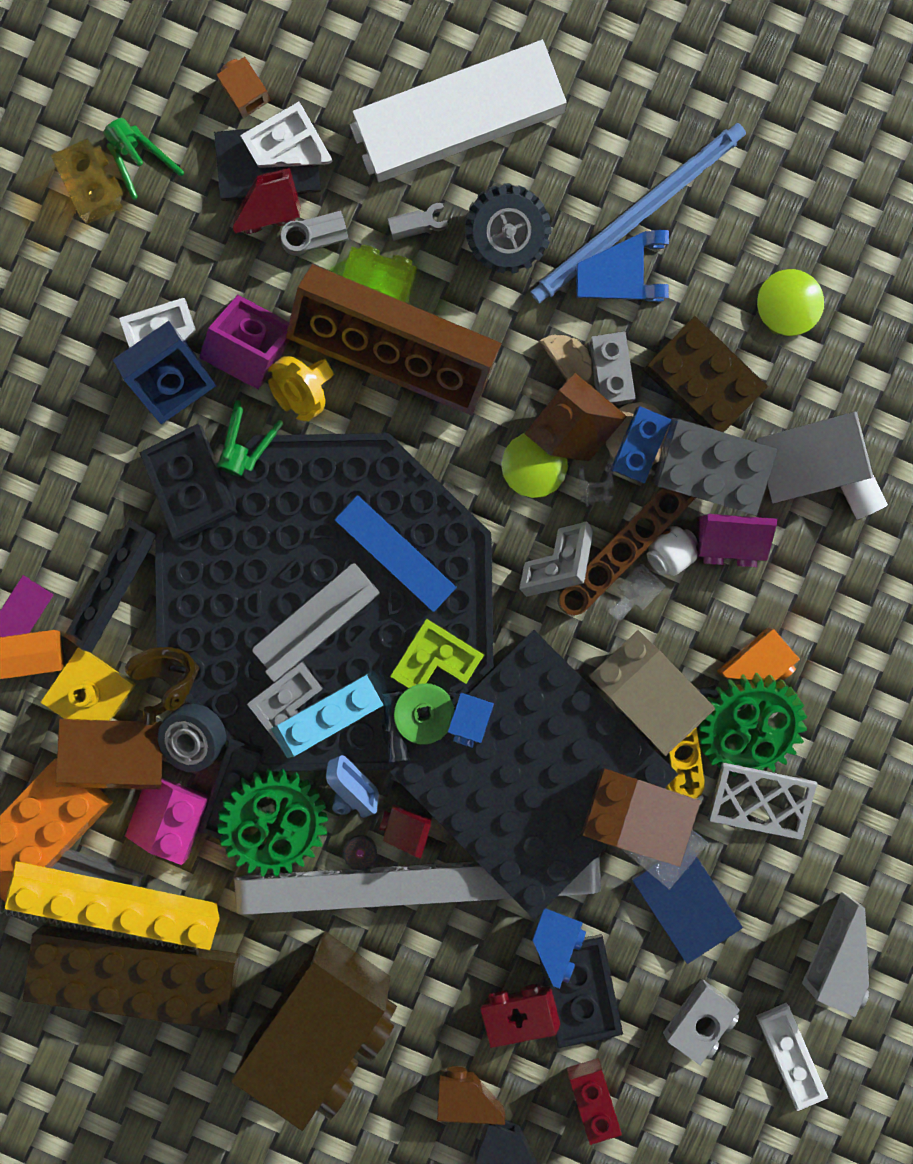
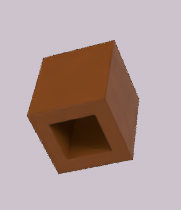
[217,56,271,119]

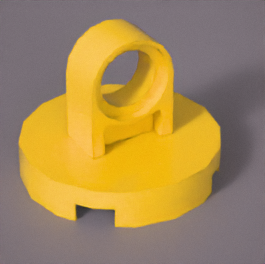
[268,356,334,422]

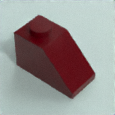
[379,804,432,858]

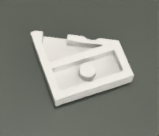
[241,102,333,168]

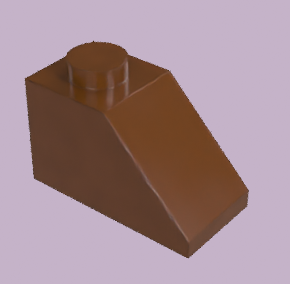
[437,1066,505,1125]

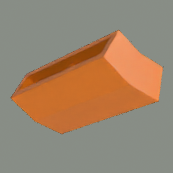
[0,630,65,679]

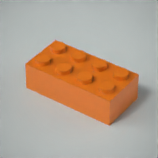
[0,758,114,902]

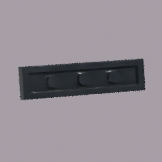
[64,519,157,653]

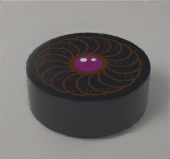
[343,835,377,870]

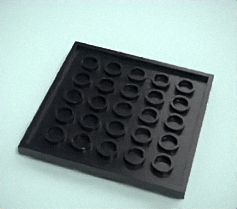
[390,630,678,919]

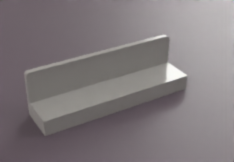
[253,564,380,682]

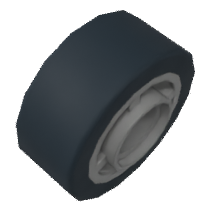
[157,704,227,772]

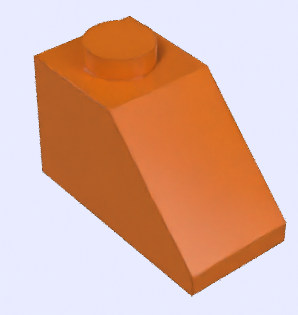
[717,628,800,681]

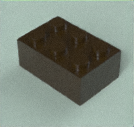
[643,316,768,432]

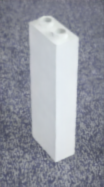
[350,39,567,183]

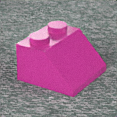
[125,778,210,865]

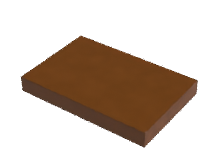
[56,719,162,789]

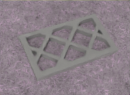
[707,762,818,840]

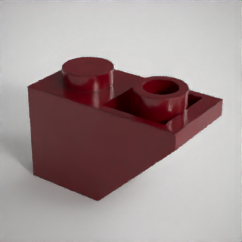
[233,168,301,234]

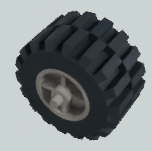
[465,183,551,273]

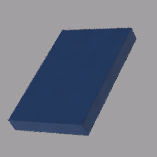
[631,844,743,964]

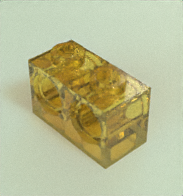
[51,138,123,224]

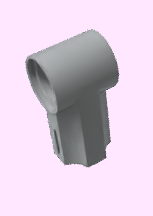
[281,211,349,256]

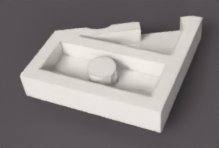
[119,298,196,348]

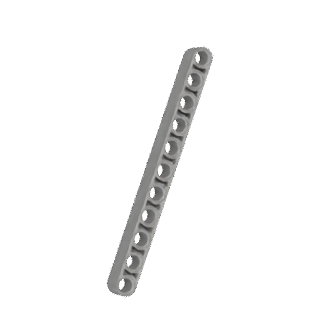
[234,856,601,914]

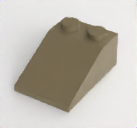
[589,630,715,756]

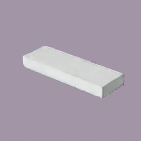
[756,1003,828,1111]

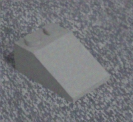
[802,892,869,1017]

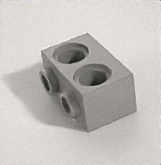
[588,332,635,406]

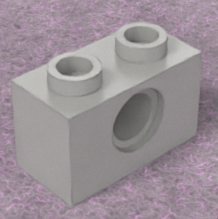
[663,978,740,1066]

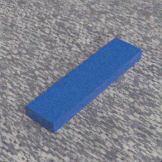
[335,495,457,612]

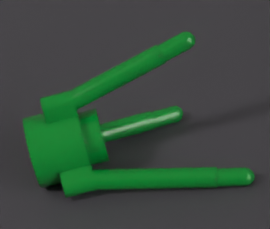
[103,118,184,200]
[216,400,283,477]

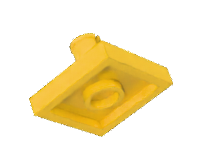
[41,647,136,721]

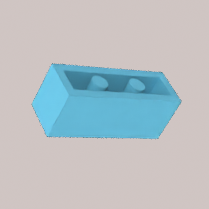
[271,675,383,758]

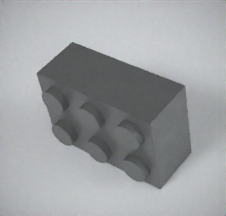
[652,418,778,516]

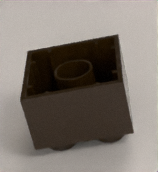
[231,931,397,1131]

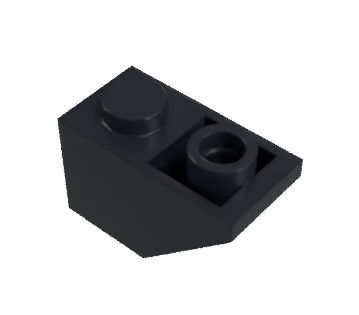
[475,1120,538,1164]

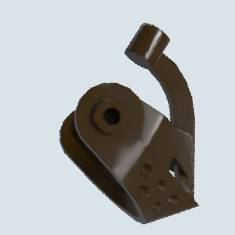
[125,647,199,725]

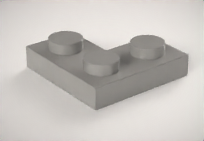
[520,522,593,597]
[247,662,323,749]

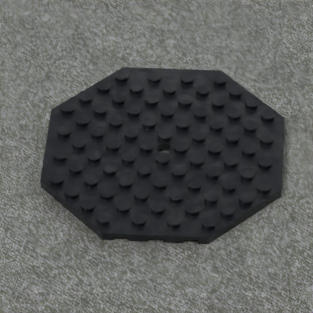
[155,433,494,772]

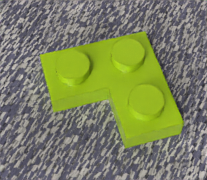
[390,619,484,688]

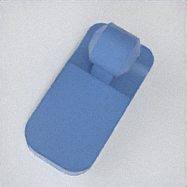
[326,755,379,818]

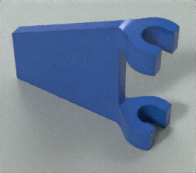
[576,230,669,302]

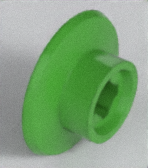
[394,684,454,744]

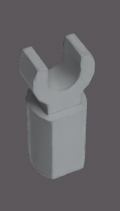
[388,203,448,241]

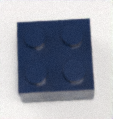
[113,320,216,425]

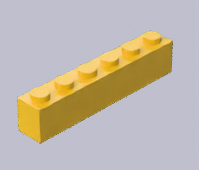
[4,861,219,950]

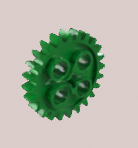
[698,673,807,778]
[217,768,328,877]

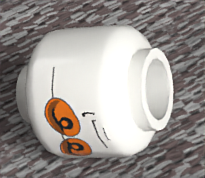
[647,526,698,576]

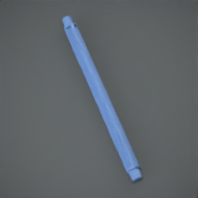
[530,123,746,303]

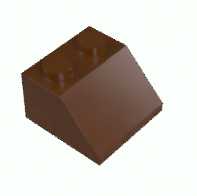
[525,373,627,461]

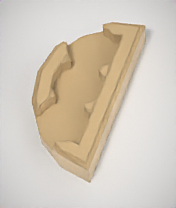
[539,335,592,383]

